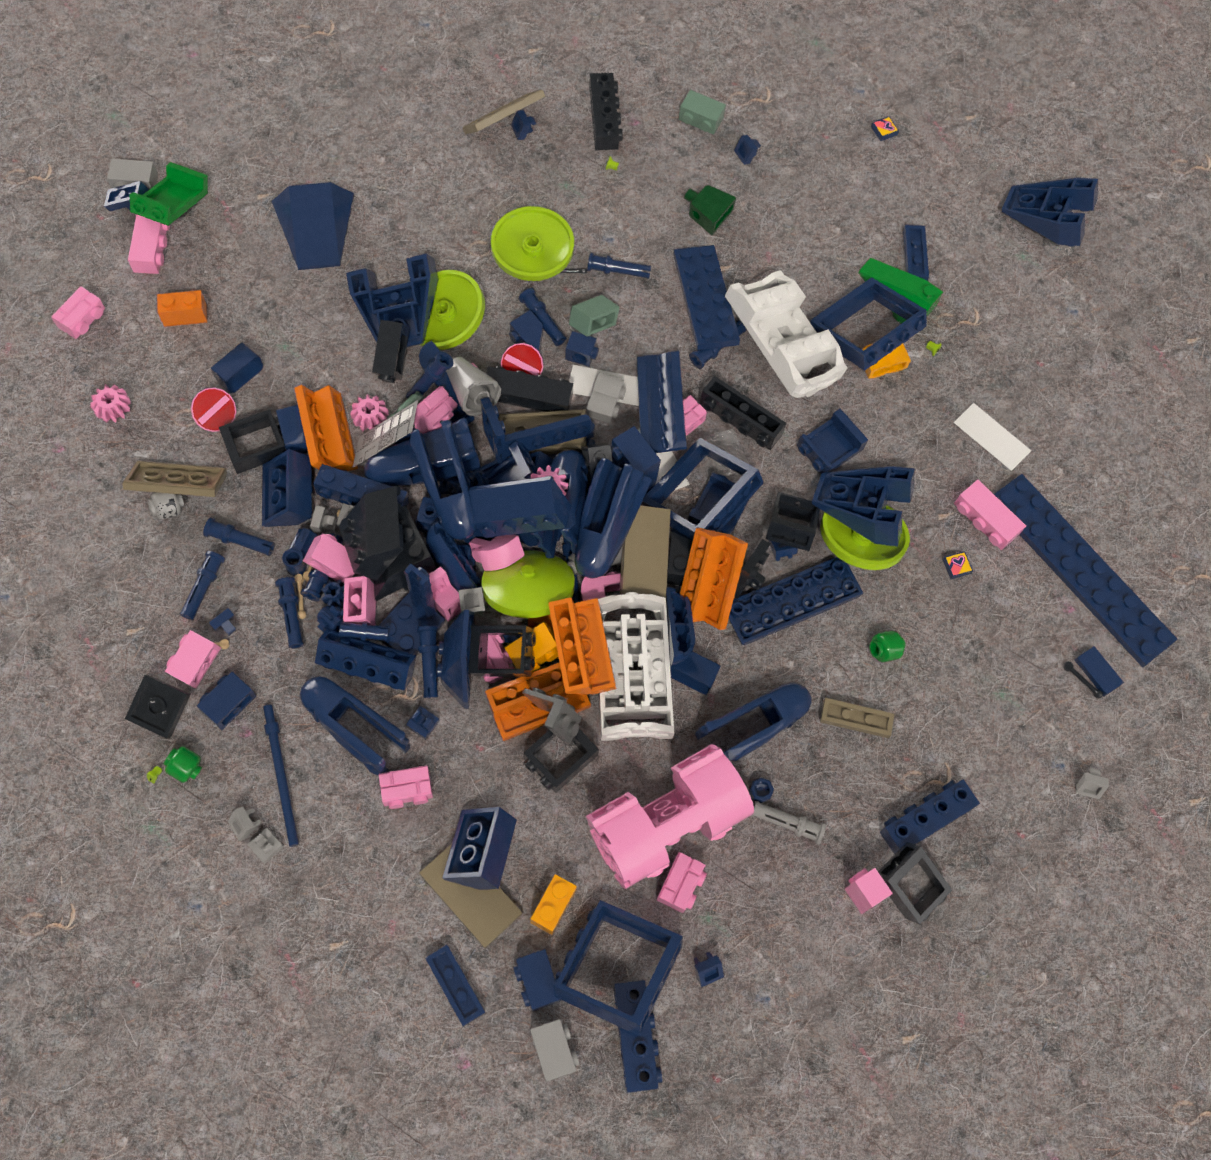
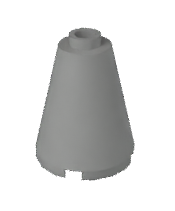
[446,357,501,416]

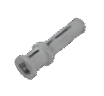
[751,801,827,845]

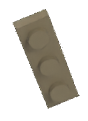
[820,698,894,738]

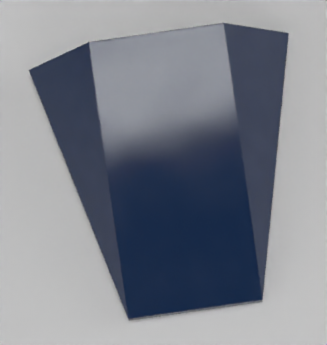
[272,182,354,270]

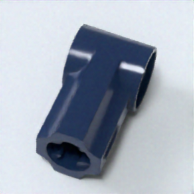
[282,528,317,576]

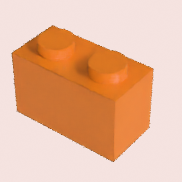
[157,290,208,327]

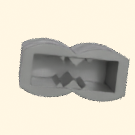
[586,372,626,424]

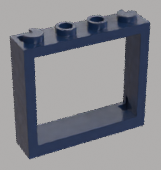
[810,278,927,371]
[642,438,764,540]
[552,900,683,1036]

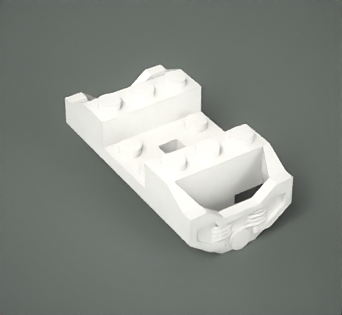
[725,270,847,398]
[598,592,674,741]

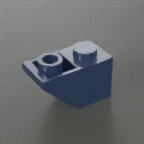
[509,310,543,353]

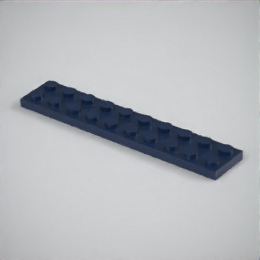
[994,474,1178,668]

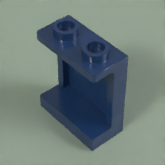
[797,409,868,474]
[475,441,537,486]
[688,473,750,535]

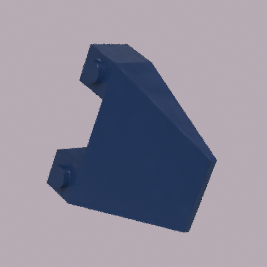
[1002,178,1098,247]
[346,254,438,347]
[812,466,915,547]

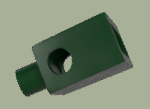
[684,185,736,235]

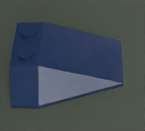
[437,610,475,709]

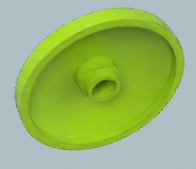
[491,206,574,281]
[420,270,485,350]
[820,505,910,570]
[482,550,575,618]

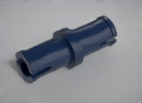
[339,621,389,641]

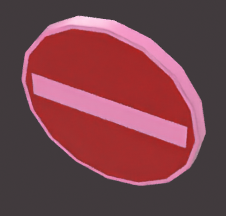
[501,343,544,376]
[191,388,236,432]

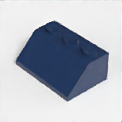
[262,449,313,527]
[442,807,517,890]

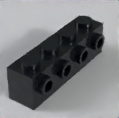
[589,73,623,150]
[486,366,574,412]
[699,376,787,451]

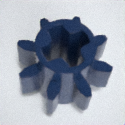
[321,579,344,608]
[317,605,343,633]

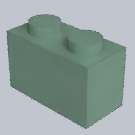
[678,90,726,135]
[569,295,620,337]

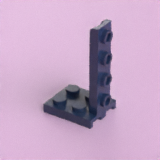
[480,397,591,466]
[379,564,445,655]

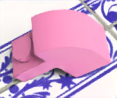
[469,534,525,571]
[429,567,461,622]
[580,572,621,602]

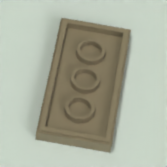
[462,89,545,135]
[499,410,587,454]
[122,461,227,497]
[620,506,670,598]
[419,844,523,949]

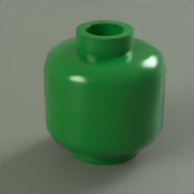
[869,630,905,663]
[163,746,203,783]

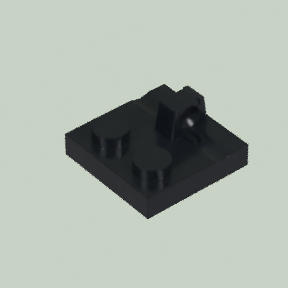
[734,539,771,599]
[125,675,190,739]

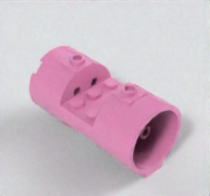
[585,744,754,889]

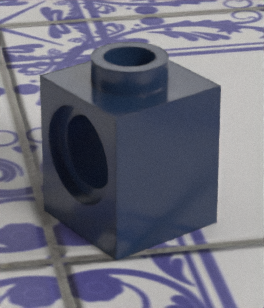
[565,331,599,367]

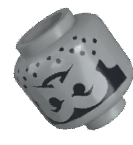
[147,492,184,520]

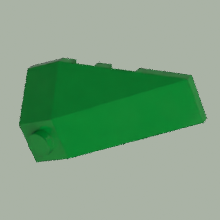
[858,258,943,324]

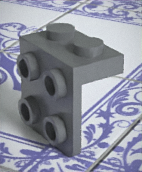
[523,688,582,744]

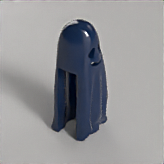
[365,418,481,487]
[410,420,477,540]
[531,450,588,559]
[574,458,652,579]
[299,676,410,776]
[695,682,812,761]

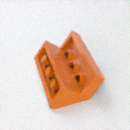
[294,384,358,471]
[680,528,748,630]
[548,597,617,695]
[485,662,591,741]

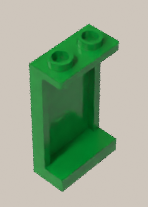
[129,162,208,226]

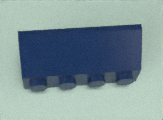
[469,476,572,538]

